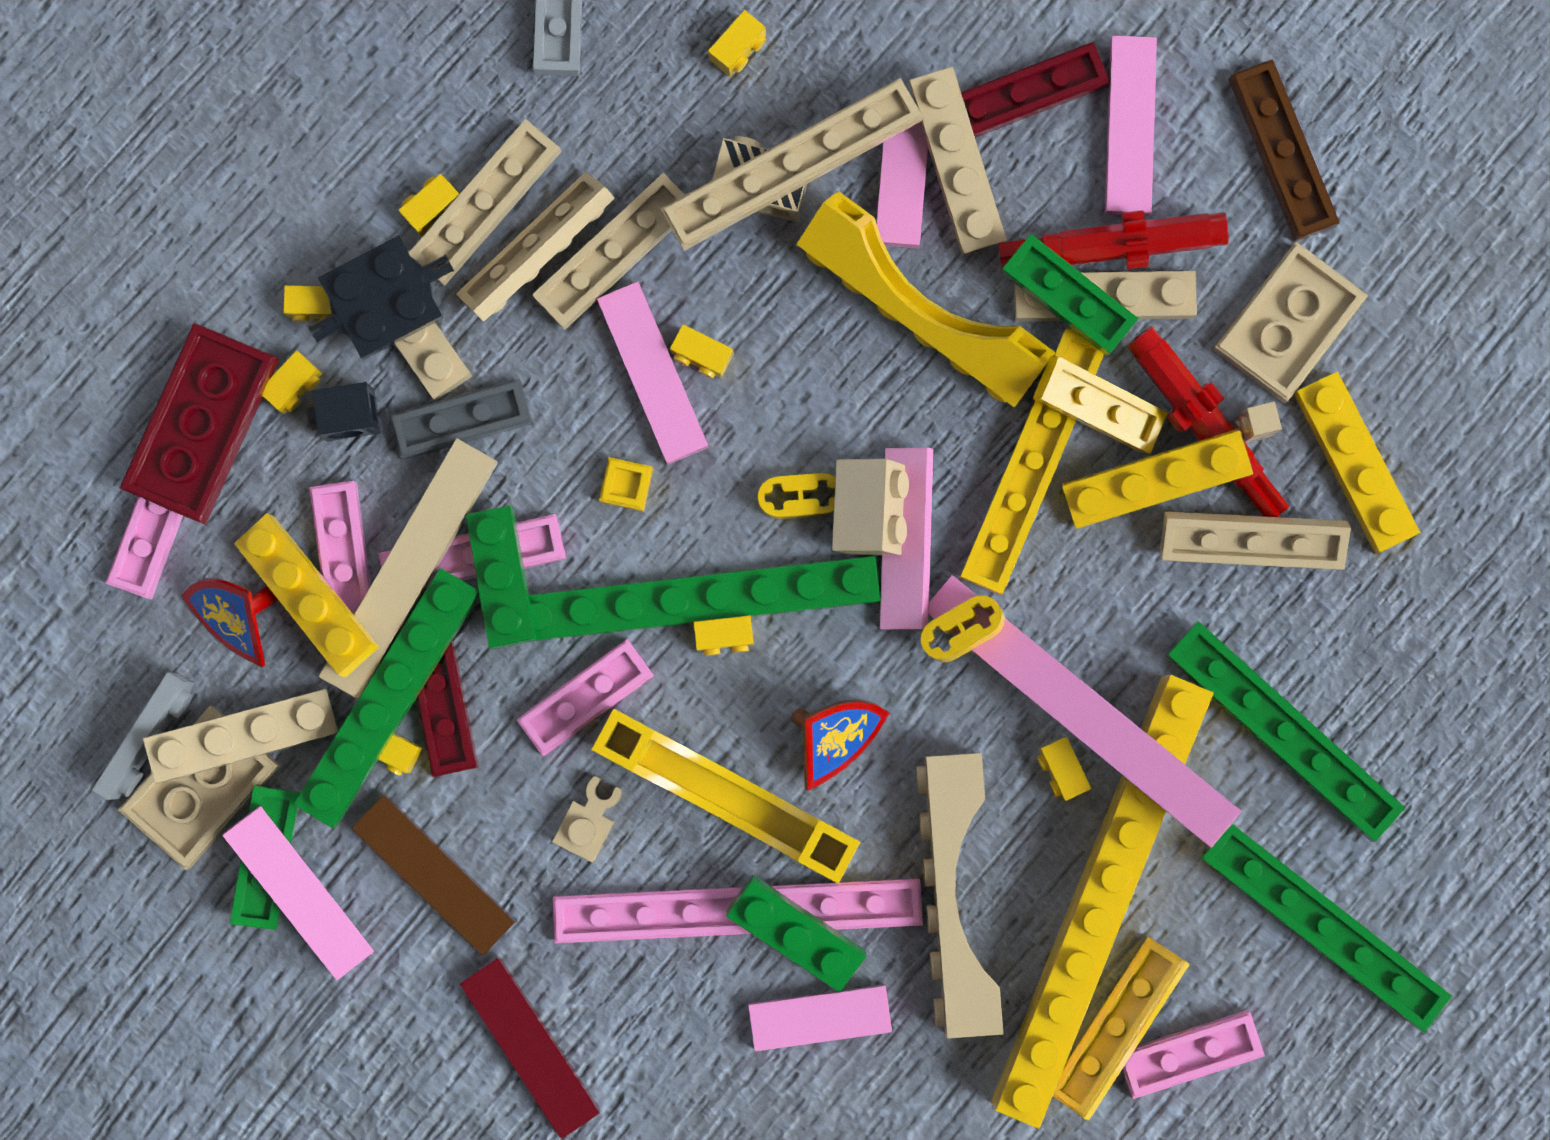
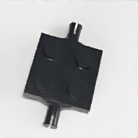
[308,235,454,360]

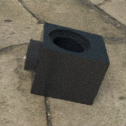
[307,382,381,442]

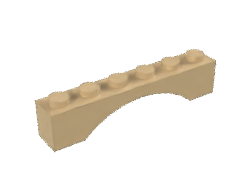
[916,753,1003,1038]

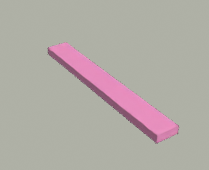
[929,575,1242,848]
[553,878,923,943]

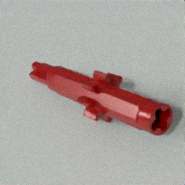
[998,210,1229,270]
[1126,326,1290,517]

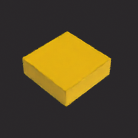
[599,457,654,512]

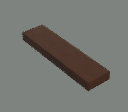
[1228,59,1340,242]
[351,794,516,956]

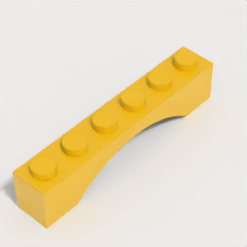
[796,191,1056,407]
[591,709,861,884]

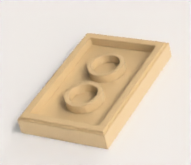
[1212,242,1368,404]
[118,706,281,870]

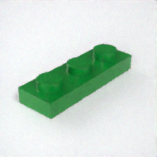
[1001,234,1139,357]
[466,505,537,650]
[229,785,300,930]
[726,875,867,993]

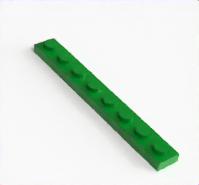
[529,556,881,641]

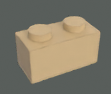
[1234,402,1282,443]

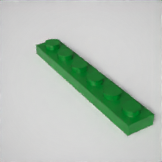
[293,567,480,829]
[1165,621,1405,842]
[1199,824,1452,1033]

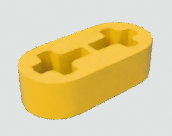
[758,473,836,519]
[921,595,1005,663]

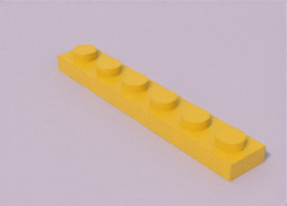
[959,328,1104,596]

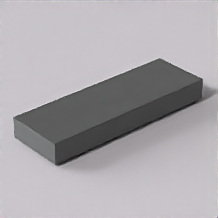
[389,379,533,460]

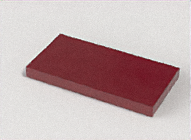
[119,322,279,525]

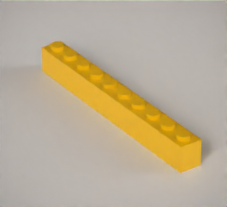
[990,675,1214,1129]

